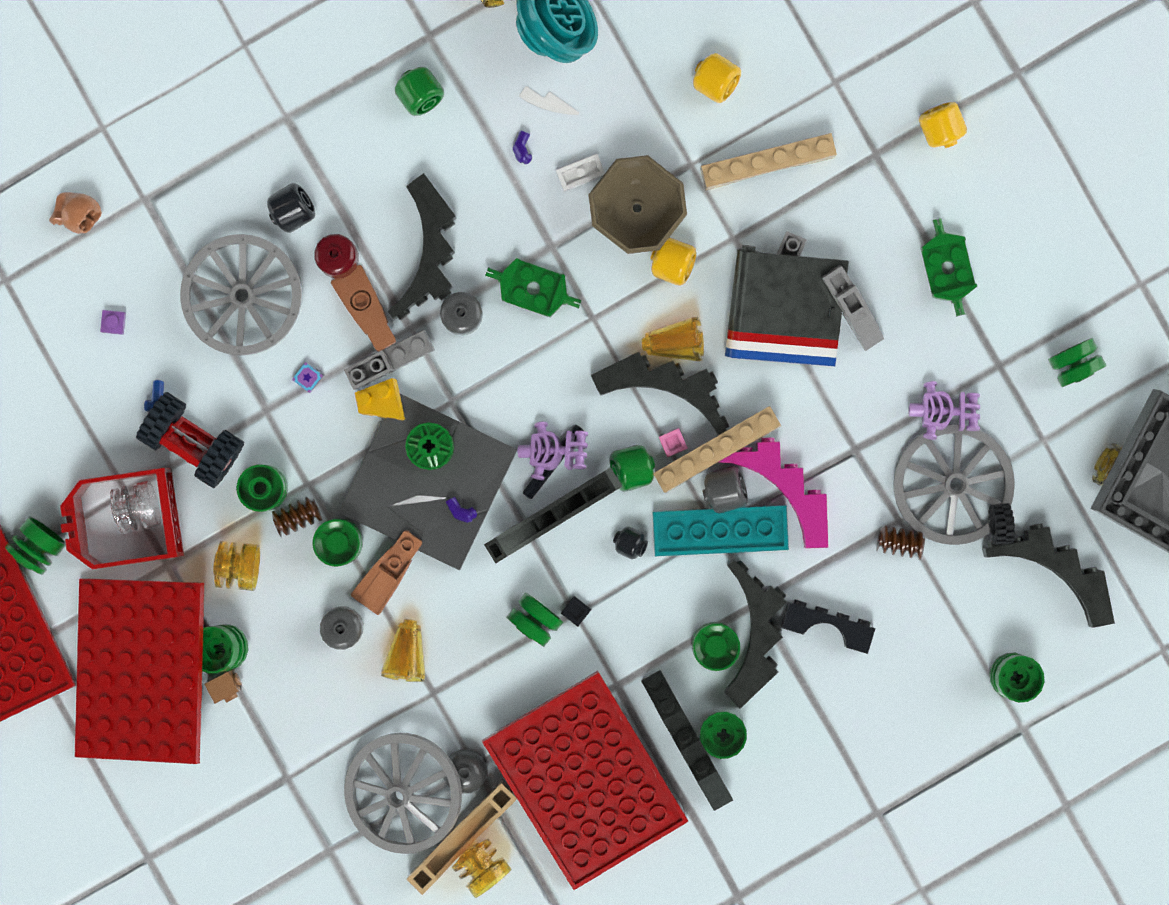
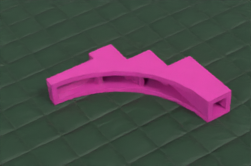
[719,438,828,548]

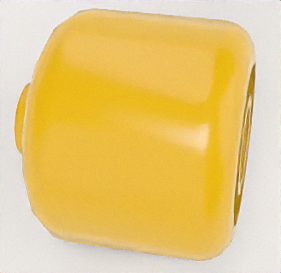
[693,53,741,103]
[919,102,967,148]
[651,238,697,286]

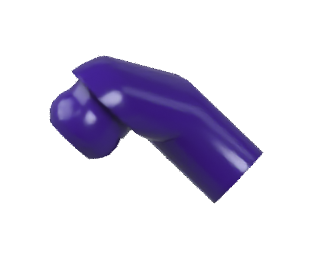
[513,130,532,164]
[446,497,477,523]

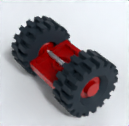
[136,392,245,488]

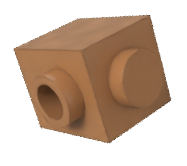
[204,670,242,704]

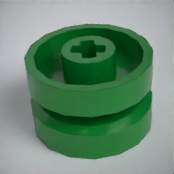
[1048,338,1107,387]
[506,592,563,647]

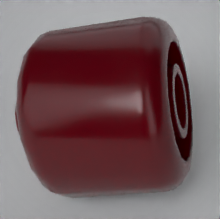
[314,234,359,279]

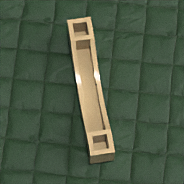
[700,133,837,191]
[654,406,781,493]
[406,780,517,895]

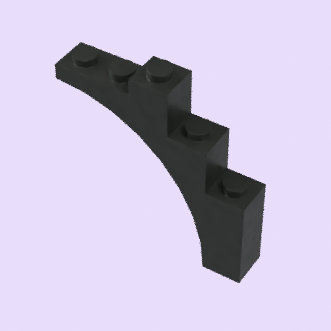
[387,173,457,320]
[591,352,729,436]
[484,467,622,564]
[982,523,1115,628]
[724,559,787,709]
[641,670,733,811]

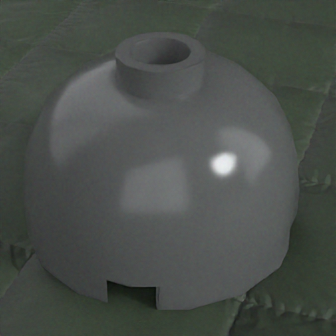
[444,749,488,794]

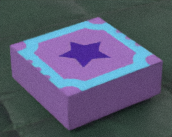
[292,362,323,393]

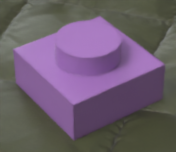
[100,310,126,335]

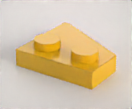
[355,378,405,421]

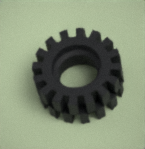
[988,503,1015,545]

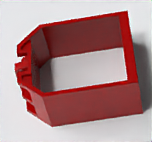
[60,468,184,570]

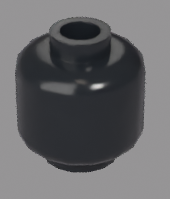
[613,527,648,559]

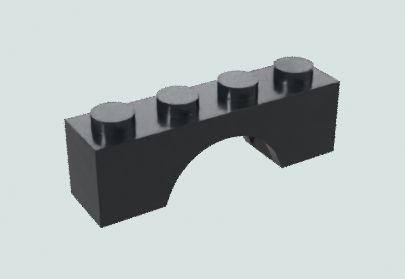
[781,599,876,654]

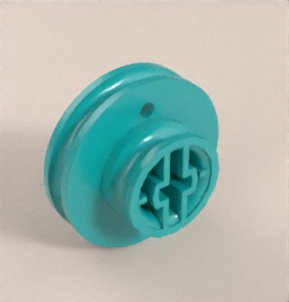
[516,0,598,63]

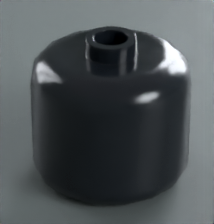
[267,183,316,233]

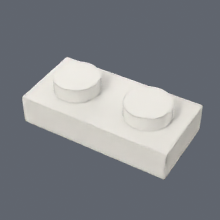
[556,154,605,192]

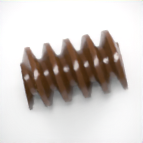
[272,497,322,538]
[876,525,925,560]

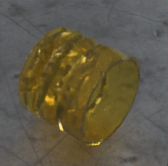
[213,541,260,591]
[452,838,512,898]

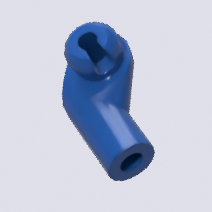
[144,380,164,412]

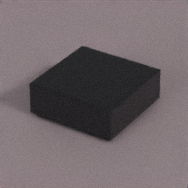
[560,596,592,627]

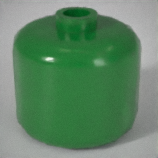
[395,67,444,116]
[609,444,655,492]

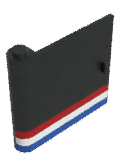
[725,245,849,366]

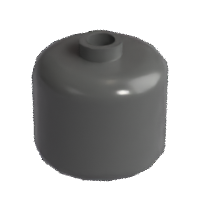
[440,292,483,336]
[702,466,748,513]
[320,606,364,650]

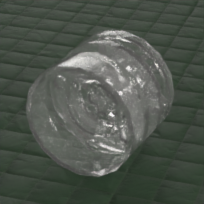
[110,480,161,535]

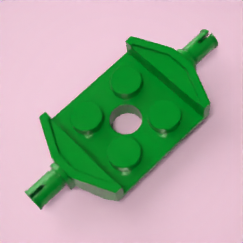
[920,218,978,317]
[485,258,582,318]

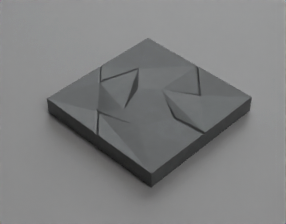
[1090,389,1169,553]
[339,394,518,570]

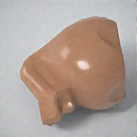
[49,192,102,234]

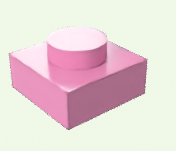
[658,428,688,457]

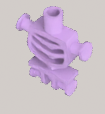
[908,381,980,440]
[517,422,588,480]

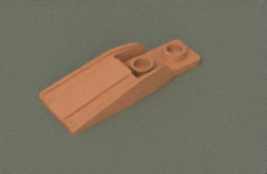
[331,265,396,352]
[351,530,423,615]

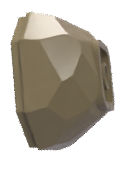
[588,155,687,254]

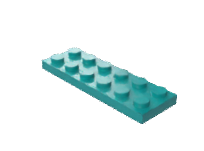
[653,505,789,557]

